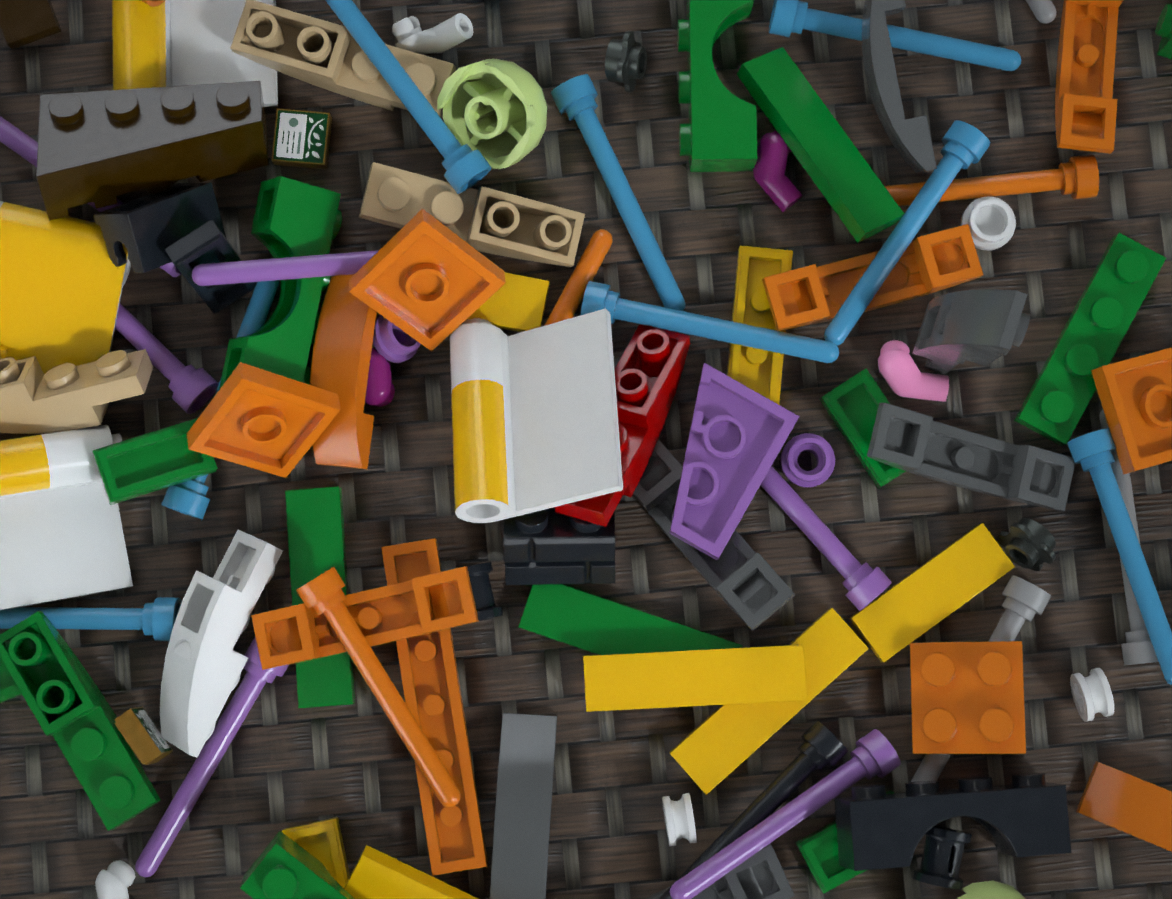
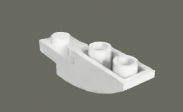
[160,530,283,758]

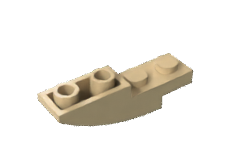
[230,0,456,117]
[359,162,585,267]
[0,349,153,434]

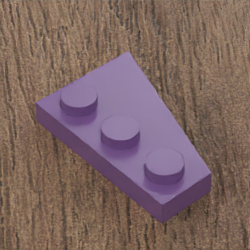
[669,363,800,560]

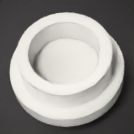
[961,196,1016,251]

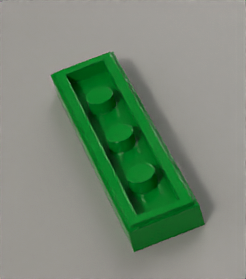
[736,47,904,243]
[285,486,355,708]
[518,584,743,655]

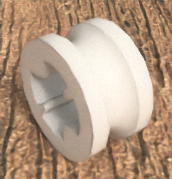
[1070,668,1114,722]
[662,793,697,846]

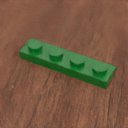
[1014,232,1166,446]

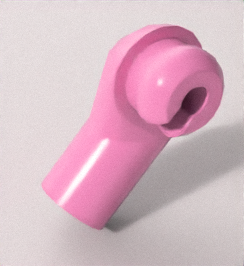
[878,340,949,402]

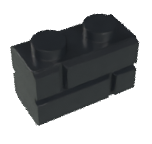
[503,507,615,585]

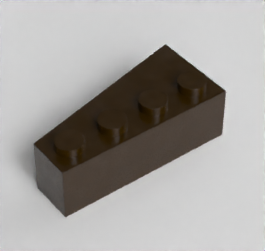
[36,81,269,221]

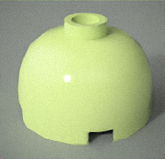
[437,59,547,170]

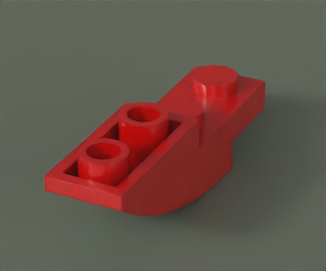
[554,324,690,527]

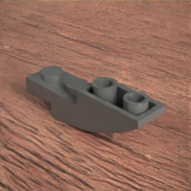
[912,289,1030,374]

